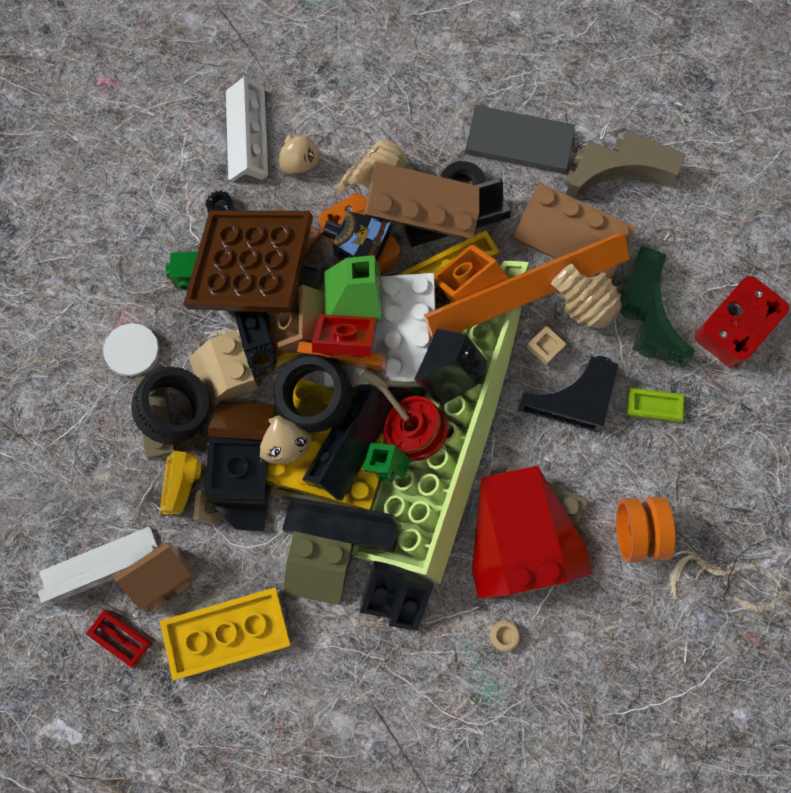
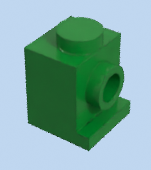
[363,443,410,482]

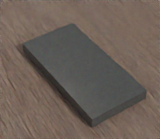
[465,105,575,174]

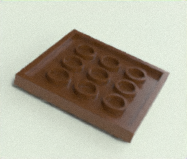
[183,211,313,313]

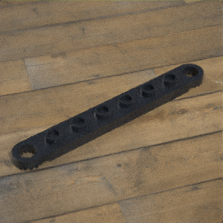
[205,190,277,376]

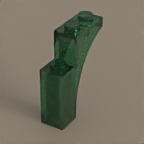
[619,246,695,368]

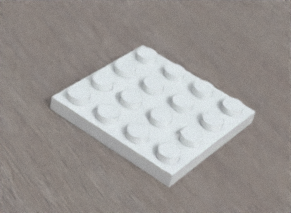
[324,273,436,389]

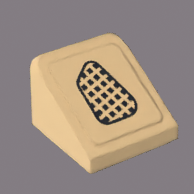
[193,490,221,525]

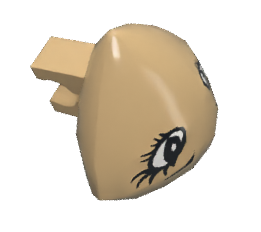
[279,134,320,175]
[260,415,312,464]

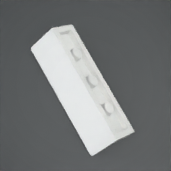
[226,77,268,181]
[38,527,158,605]

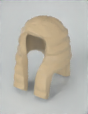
[336,140,408,192]
[551,263,622,328]

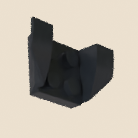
[205,437,267,531]

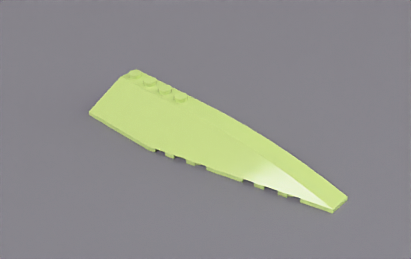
[351,261,530,584]

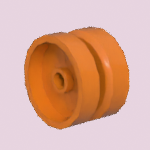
[616,496,675,563]

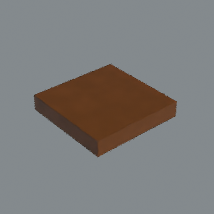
[208,401,275,440]

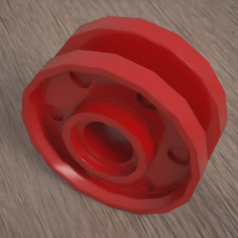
[384,396,449,461]

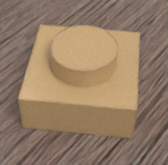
[527,326,566,365]

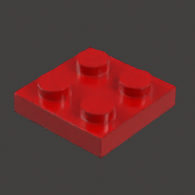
[312,314,376,358]

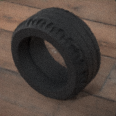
[273,354,352,432]
[131,366,211,445]

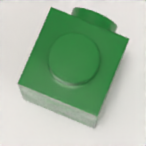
[165,251,198,291]

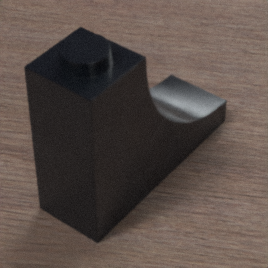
[517,356,618,433]

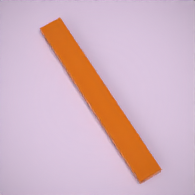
[423,232,630,341]

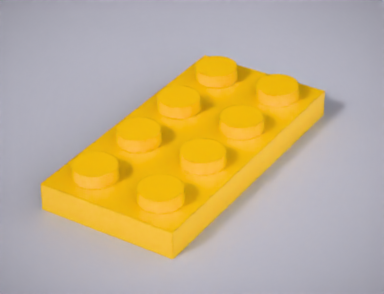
[160,587,291,681]

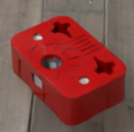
[695,276,789,368]

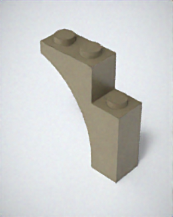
[564,131,686,199]

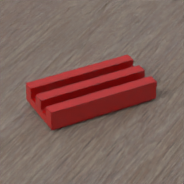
[86,609,153,669]

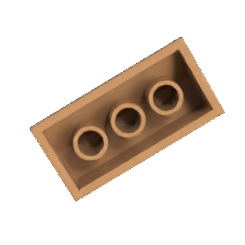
[364,161,479,239]
[513,182,637,279]

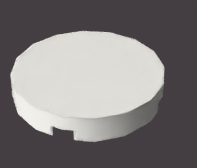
[103,323,160,377]

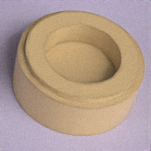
[489,620,520,651]

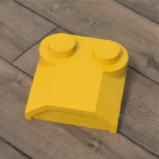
[159,451,201,515]

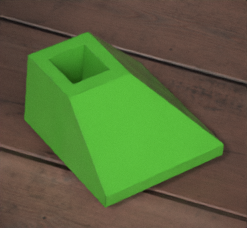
[324,255,382,322]

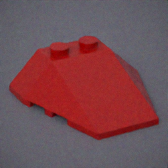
[472,465,593,598]

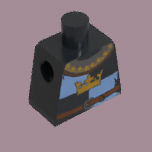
[323,212,391,262]

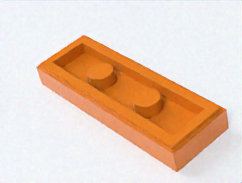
[297,341,387,372]

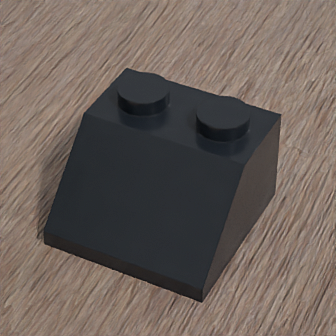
[414,329,487,405]

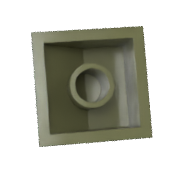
[283,531,353,605]

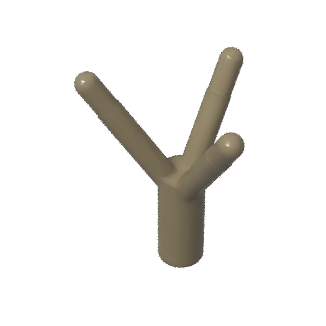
[361,368,421,421]

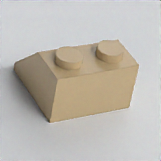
[189,330,259,406]

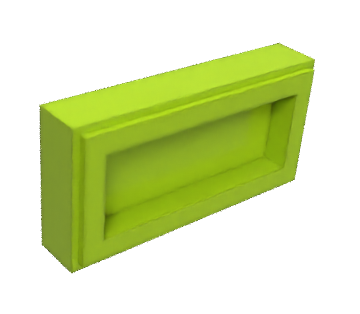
[626,388,685,423]

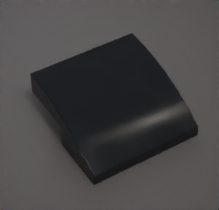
[360,561,434,631]

